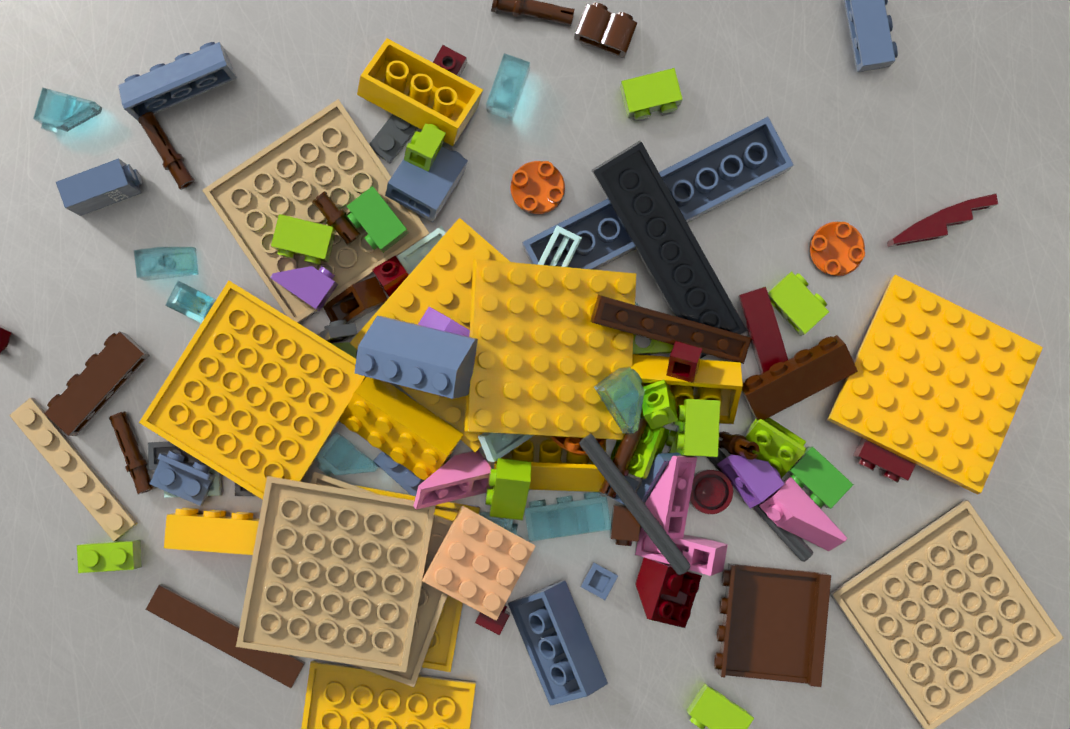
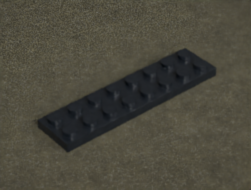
[591,141,747,358]

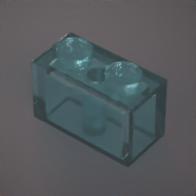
[486,53,530,120]

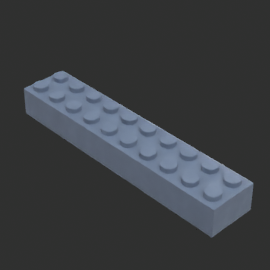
[522,117,794,270]

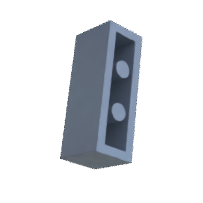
[844,0,898,72]

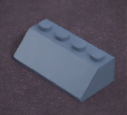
[118,42,237,121]
[354,316,478,399]
[508,581,608,706]

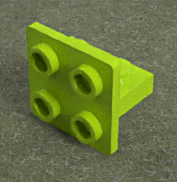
[610,416,670,479]
[745,417,806,479]

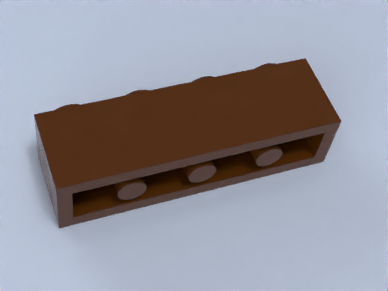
[44,331,150,436]
[741,335,858,421]

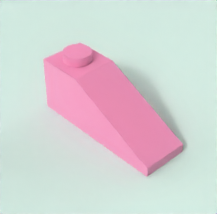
[413,450,492,510]
[641,456,697,539]
[759,477,848,551]
[635,528,728,576]

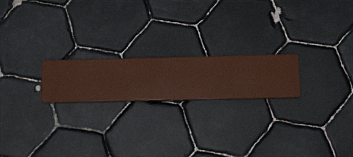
[590,295,752,364]
[145,584,305,688]

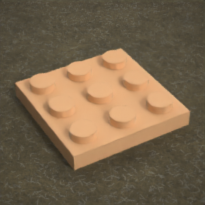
[422,506,536,621]

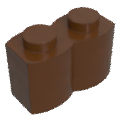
[574,2,637,58]

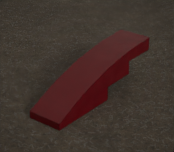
[887,194,998,247]
[738,287,788,374]

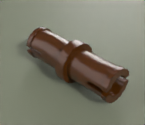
[312,191,361,245]
[718,431,760,460]

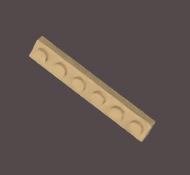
[9,398,137,541]

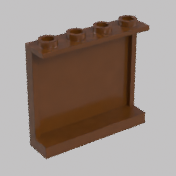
[714,563,831,687]

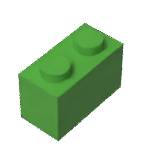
[347,186,409,253]
[788,446,854,509]

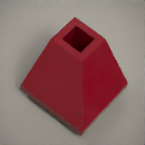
[635,557,702,628]

